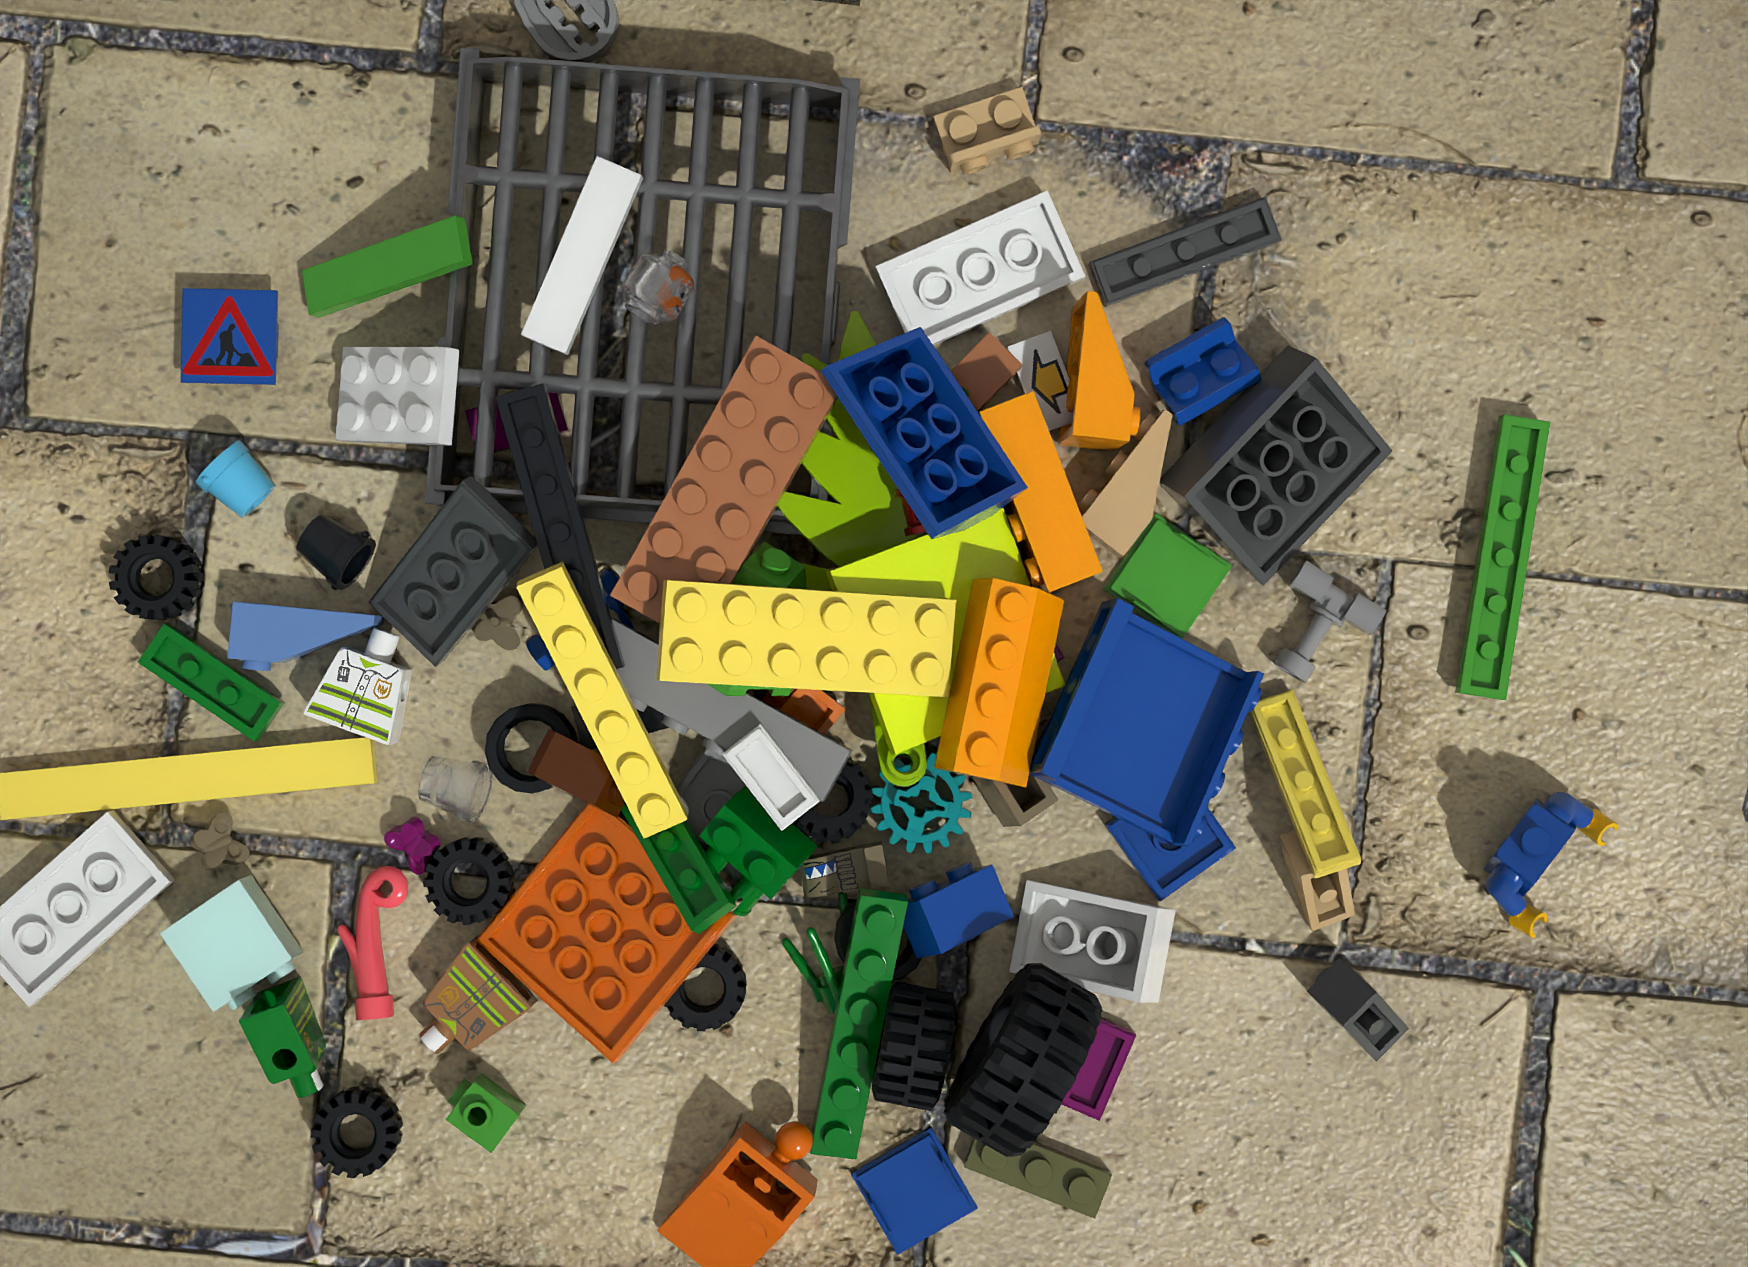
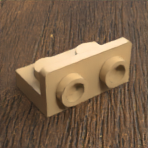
[933,87,1042,175]

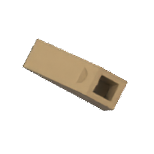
[1078,409,1173,558]

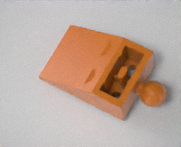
[657,1121,818,1267]

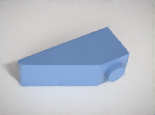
[227,602,384,671]

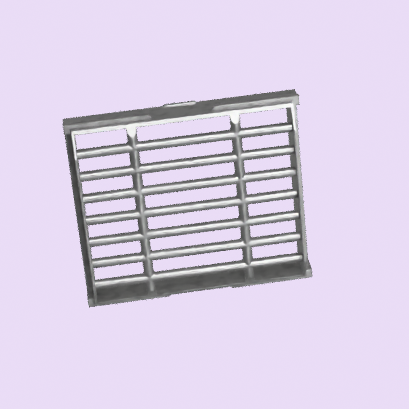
[425,47,860,535]

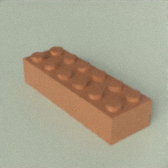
[610,336,838,624]

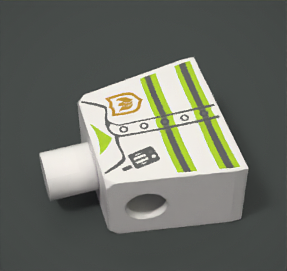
[304,627,412,745]

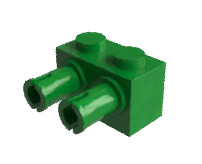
[699,785,818,916]

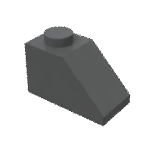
[1307,958,1409,1062]

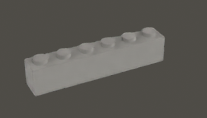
[611,617,853,802]

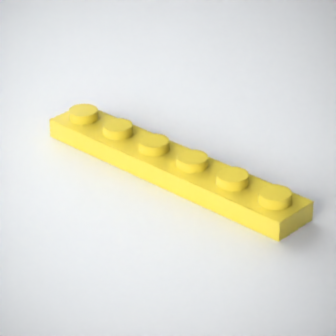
[516,561,688,838]

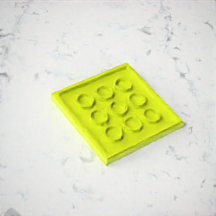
[826,508,1065,754]

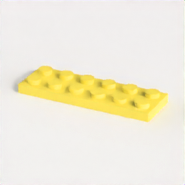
[656,579,956,697]

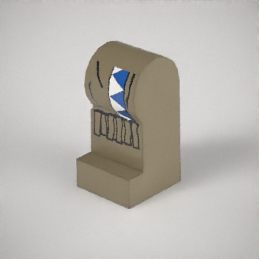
[799,840,890,898]

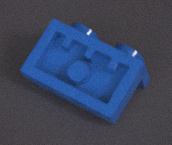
[1144,317,1261,426]

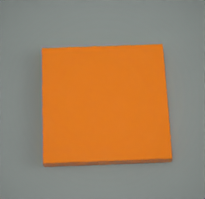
[476,804,737,1063]

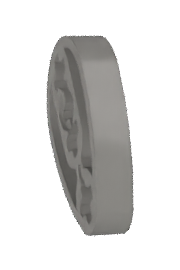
[513,0,619,63]

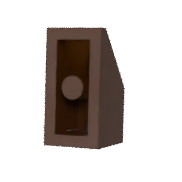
[527,729,626,818]

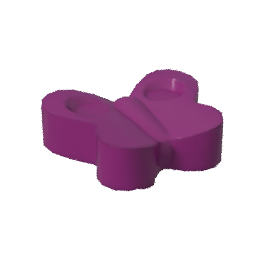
[384,817,441,875]

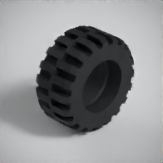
[944,963,1103,1157]

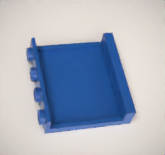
[1029,598,1264,846]

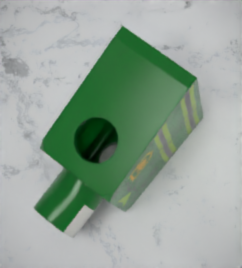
[239,976,326,1098]

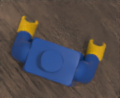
[1483,792,1618,938]

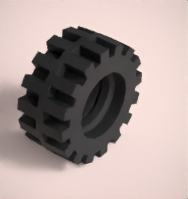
[793,758,872,844]
[664,944,747,1031]

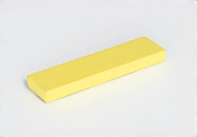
[1249,689,1361,879]

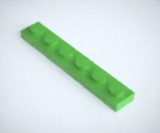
[1455,414,1550,700]

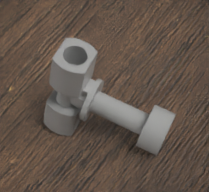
[1274,561,1387,683]

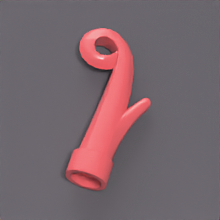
[337,866,408,1020]

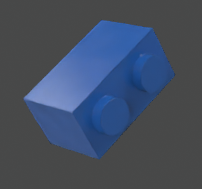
[903,862,1014,958]

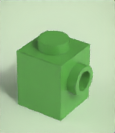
[446,1073,526,1153]

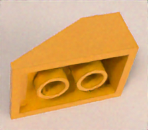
[1058,291,1140,452]

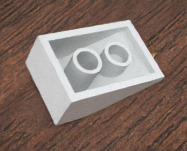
[1009,880,1176,1003]

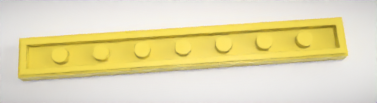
[0,737,378,820]

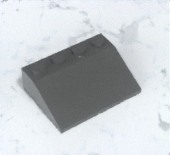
[1160,345,1392,586]

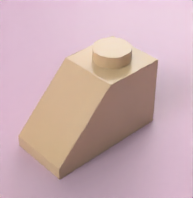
[1279,828,1355,931]

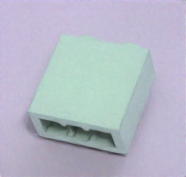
[160,875,303,1012]

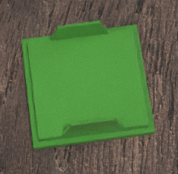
[1103,513,1233,639]

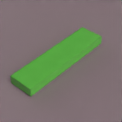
[302,215,473,318]

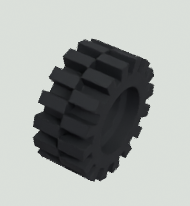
[109,535,204,620]
[423,837,514,925]
[310,1086,403,1178]

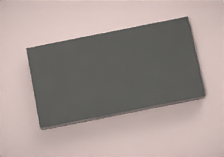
[369,476,538,667]

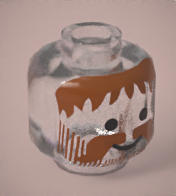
[622,249,694,326]

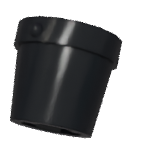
[296,514,376,590]

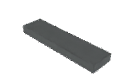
[1089,196,1282,308]

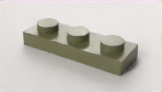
[963,1138,1112,1219]

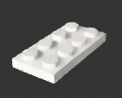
[875,190,1086,346]
[0,810,175,1007]

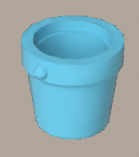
[195,440,276,518]

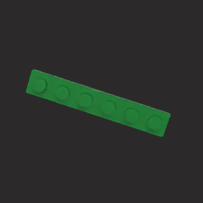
[810,888,908,1160]

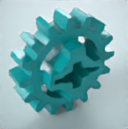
[871,752,972,854]

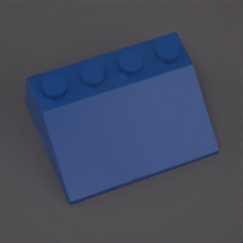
[821,327,1028,539]

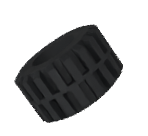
[871,981,956,1111]

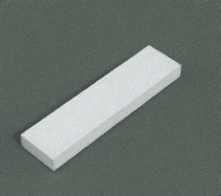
[521,156,643,356]

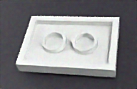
[335,347,459,446]

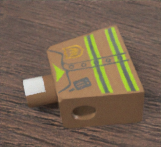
[419,937,538,1054]

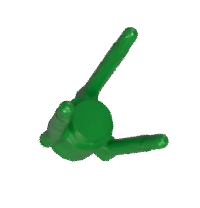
[782,892,849,1014]

